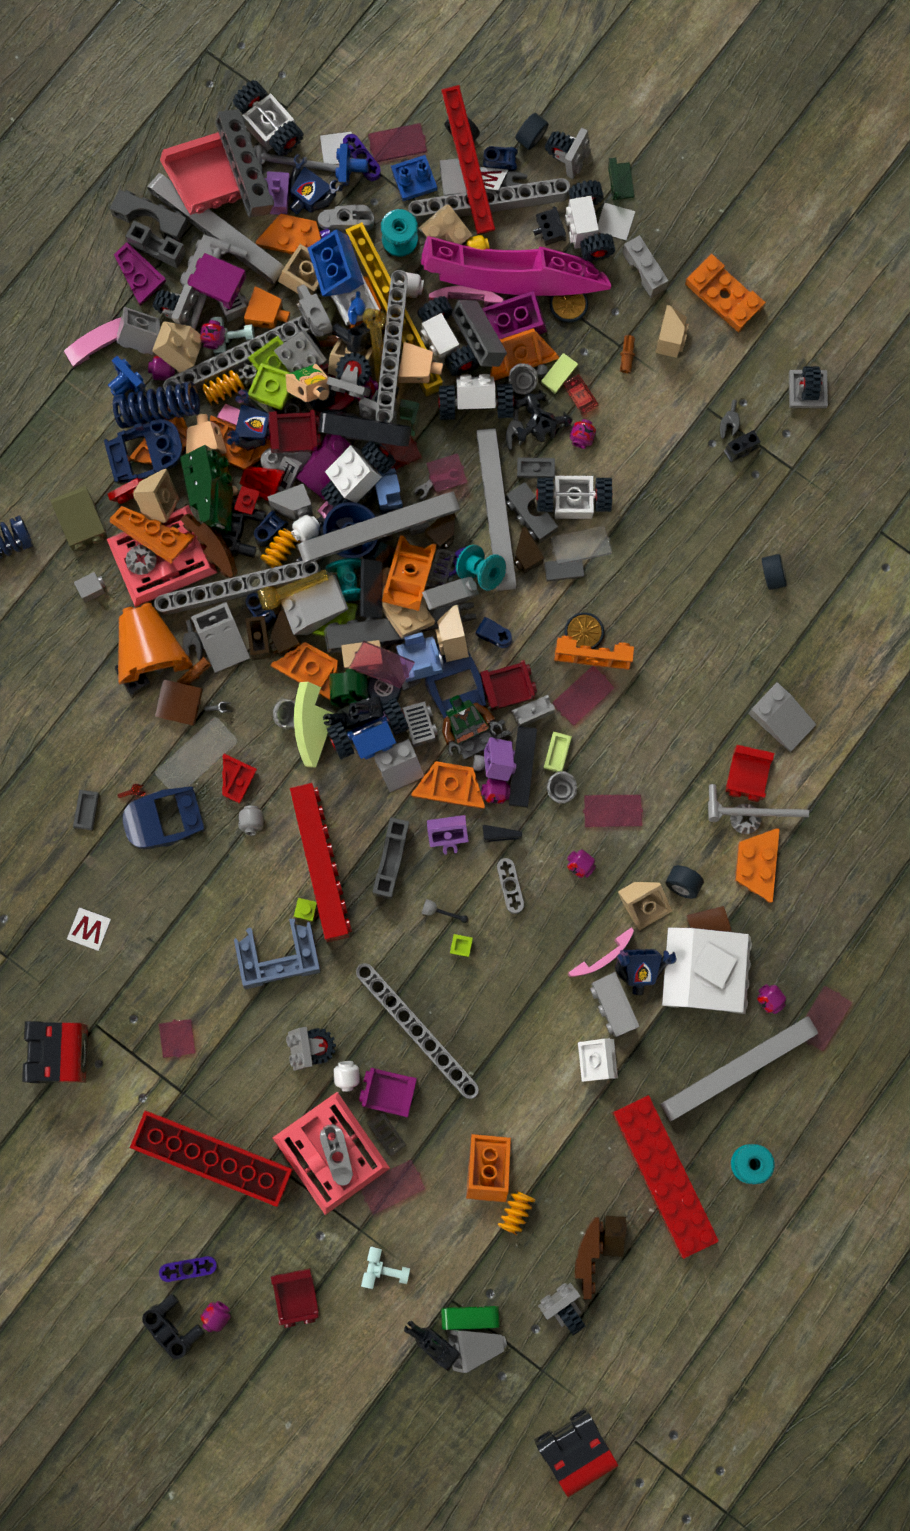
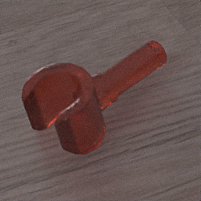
[118,784,146,798]

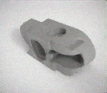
[318,205,374,233]
[297,284,333,337]
[320,1124,353,1185]

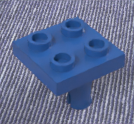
[336,143,368,186]
[391,155,437,201]
[108,356,147,396]

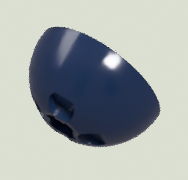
[323,502,378,559]

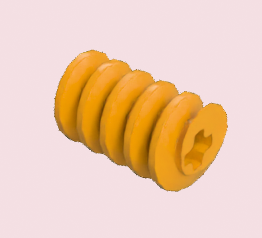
[203,370,245,406]
[260,528,300,568]
[498,1191,535,1235]

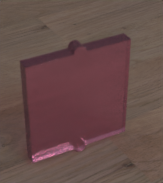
[426,453,467,492]
[159,1019,195,1058]

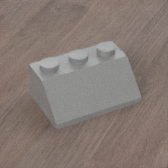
[590,972,640,1038]

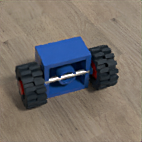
[326,698,409,760]

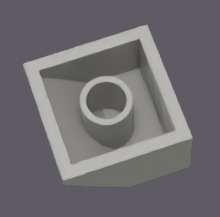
[117,307,160,355]
[268,484,313,521]
[374,739,424,793]

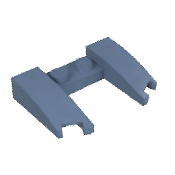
[234,919,321,989]

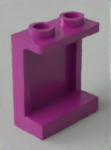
[187,253,246,310]
[359,1068,417,1117]

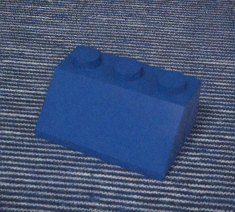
[308,229,364,297]

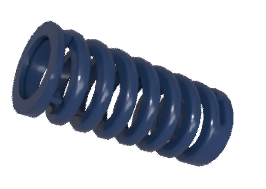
[113,381,200,429]
[0,515,34,560]

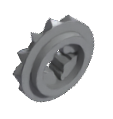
[126,544,156,575]
[730,804,761,834]

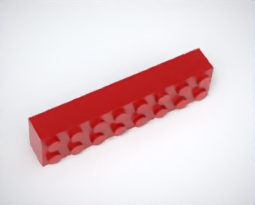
[290,783,352,943]
[611,1095,719,1259]
[129,1110,293,1207]

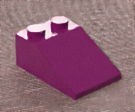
[482,291,547,339]
[296,433,351,500]

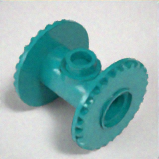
[381,209,418,257]
[456,545,507,591]
[326,558,361,602]
[731,1144,775,1184]

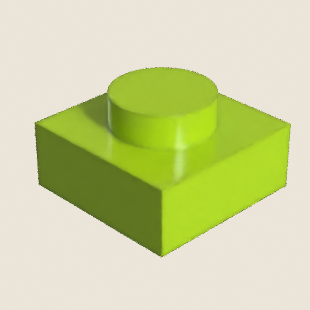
[294,898,317,922]
[450,934,473,957]

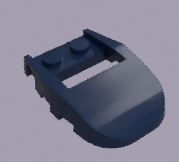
[104,419,182,484]
[425,644,487,720]
[123,786,205,849]

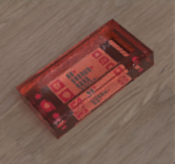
[563,374,599,415]

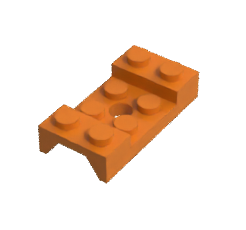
[685,254,766,333]
[382,535,437,611]
[554,636,634,670]

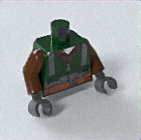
[442,695,503,756]

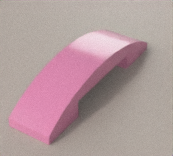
[429,286,503,308]
[64,317,121,367]
[568,927,634,977]

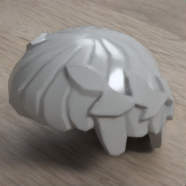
[509,364,538,395]
[273,699,295,729]
[547,771,577,804]

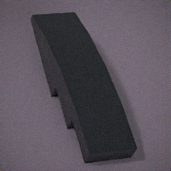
[509,726,537,808]

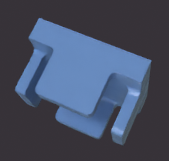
[375,468,403,515]
[396,632,443,682]

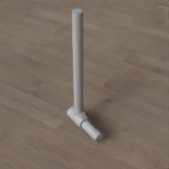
[250,145,339,179]
[189,238,248,329]
[708,784,809,822]

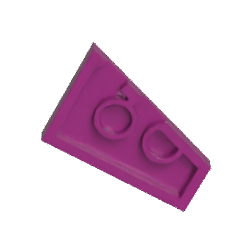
[114,242,167,306]

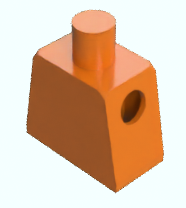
[244,286,290,329]

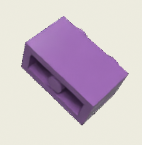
[264,171,290,215]
[484,737,516,781]
[427,815,468,854]

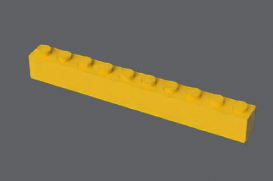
[345,222,443,397]

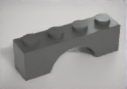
[110,189,188,242]
[372,817,410,899]

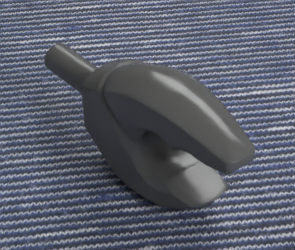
[500,171,528,187]
[720,400,740,439]
[506,409,524,450]
[182,620,203,661]

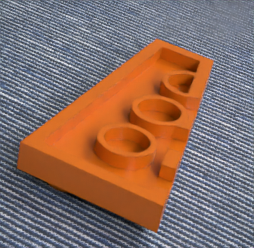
[110,506,194,564]

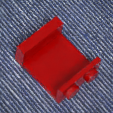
[725,745,774,802]

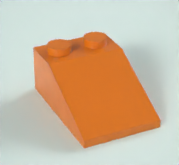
[466,1134,511,1202]

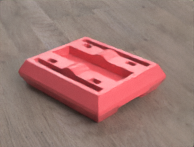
[107,505,217,607]
[273,1092,390,1215]

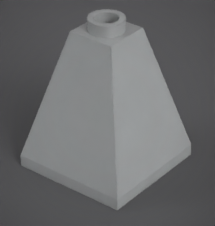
[447,1329,507,1373]

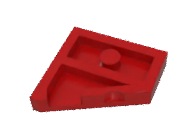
[239,466,285,501]
[107,478,144,504]
[222,753,257,804]

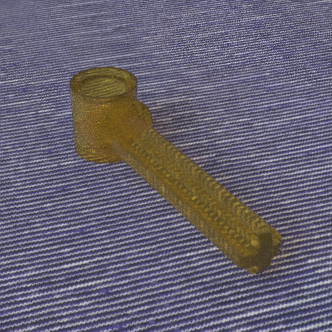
[362,308,386,383]
[257,570,329,611]

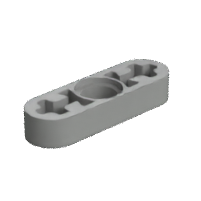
[497,858,524,914]

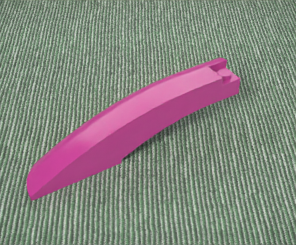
[421,236,611,296]

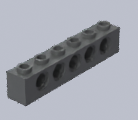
[215,109,274,218]

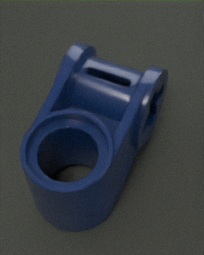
[482,146,518,171]
[254,510,288,547]
[246,593,277,625]
[475,617,512,649]

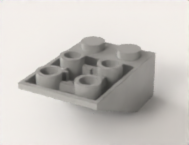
[191,602,250,673]

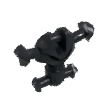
[514,390,573,442]

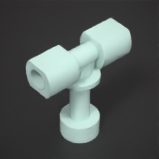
[211,317,255,356]
[361,1247,410,1289]

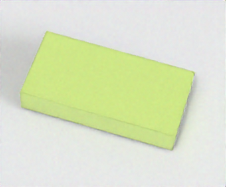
[541,353,578,394]
[543,732,572,772]

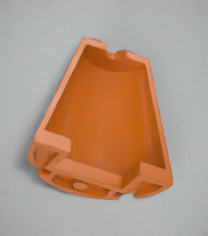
[118,603,193,685]

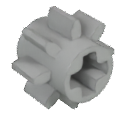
[239,363,257,387]

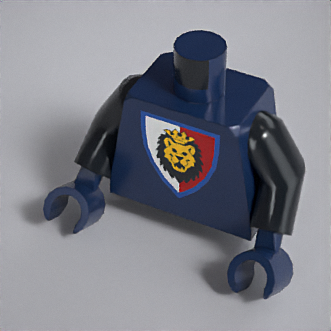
[289,154,343,214]
[227,390,270,451]
[615,949,677,995]

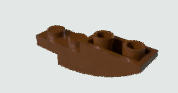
[180,514,238,578]
[574,1217,603,1299]

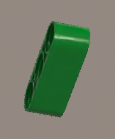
[441,1306,500,1330]

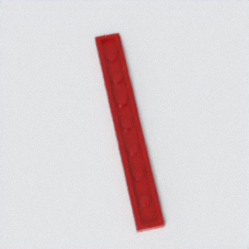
[441,85,495,235]

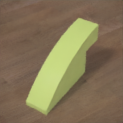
[294,682,334,767]

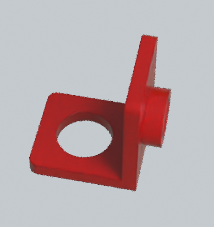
[234,486,261,515]

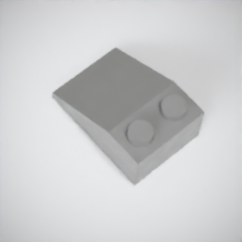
[281,575,348,635]
[748,682,816,752]

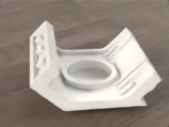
[662,928,752,1014]

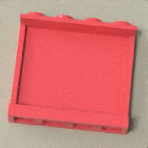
[160,132,242,215]

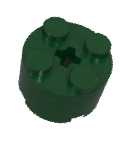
[329,669,368,707]

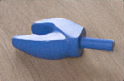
[348,291,366,325]

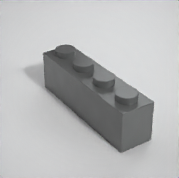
[451,300,507,367]
[324,616,404,653]

